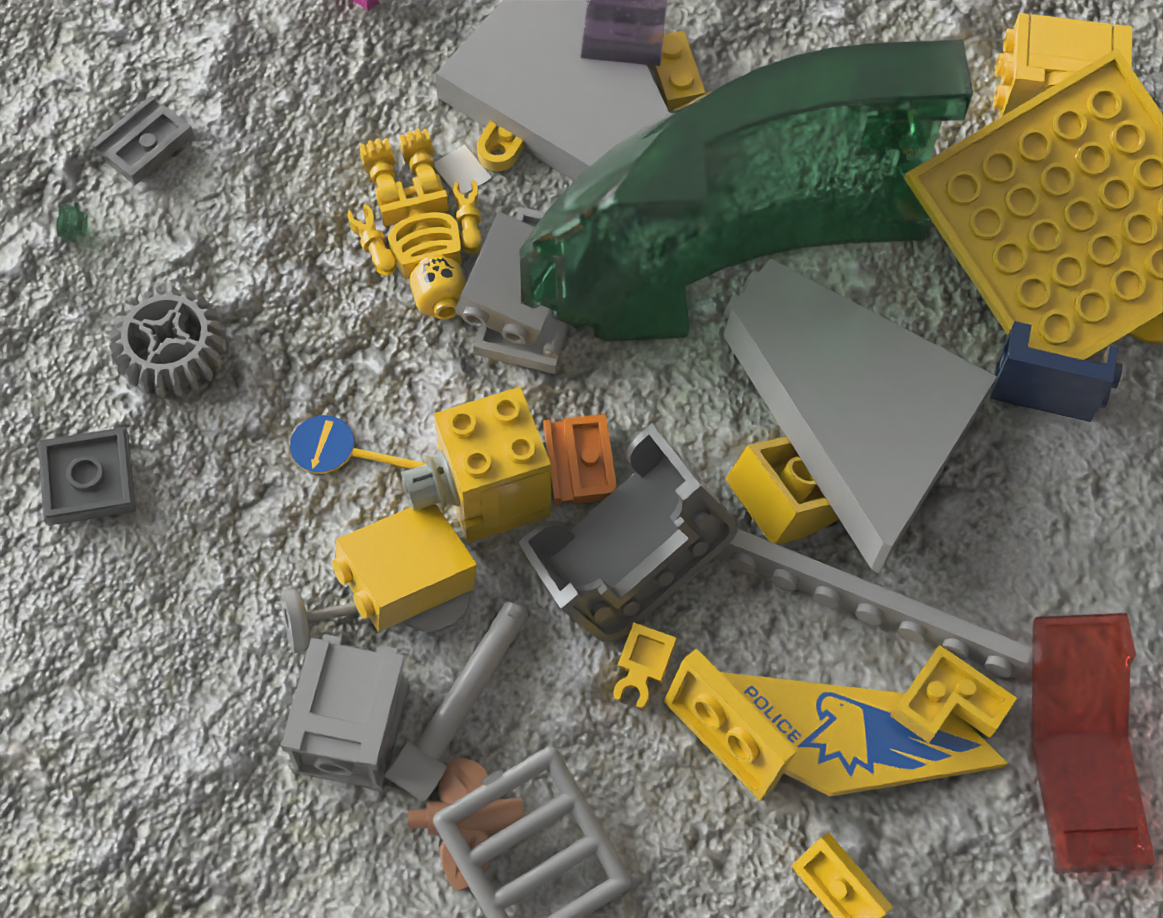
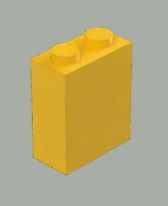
[332,504,477,632]

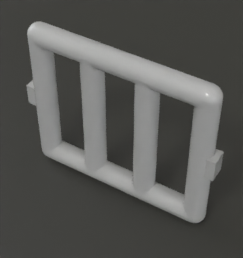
[433,747,632,918]

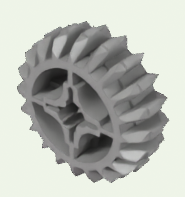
[109,286,227,399]

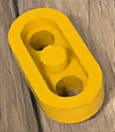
[477,121,523,171]

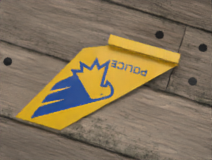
[663,649,1009,801]

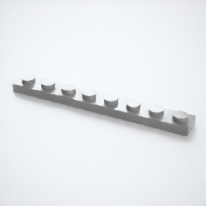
[716,529,1033,679]

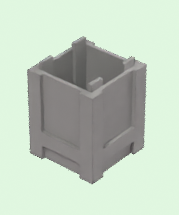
[281,634,410,792]

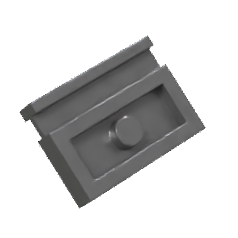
[91,95,194,185]

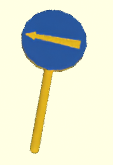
[289,415,425,474]

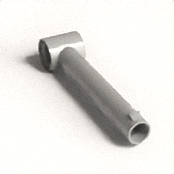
[384,602,528,802]

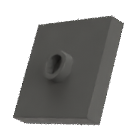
[37,427,136,526]

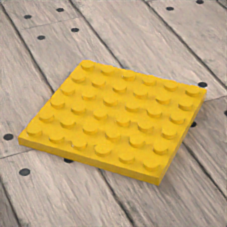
[904,48,1163,360]

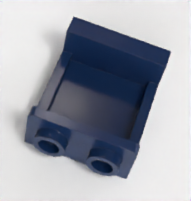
[989,321,1123,422]

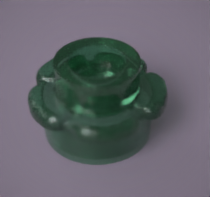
[56,202,88,243]

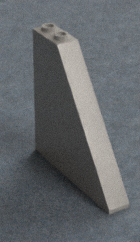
[436,0,682,216]
[723,258,997,573]

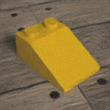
[725,436,839,545]

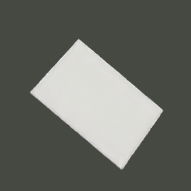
[434,145,492,194]

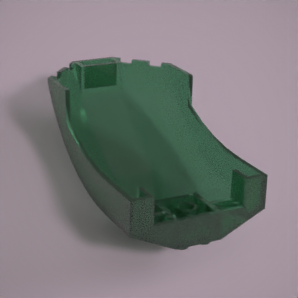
[519,39,973,342]

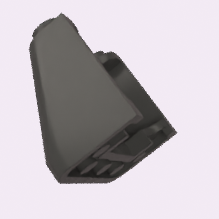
[518,423,738,642]

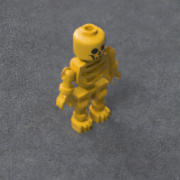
[347,129,482,320]

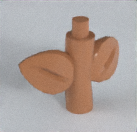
[408,758,524,891]

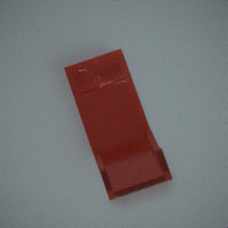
[1031,613,1155,874]

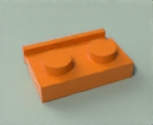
[543,414,617,506]

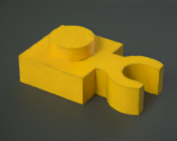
[613,623,677,711]

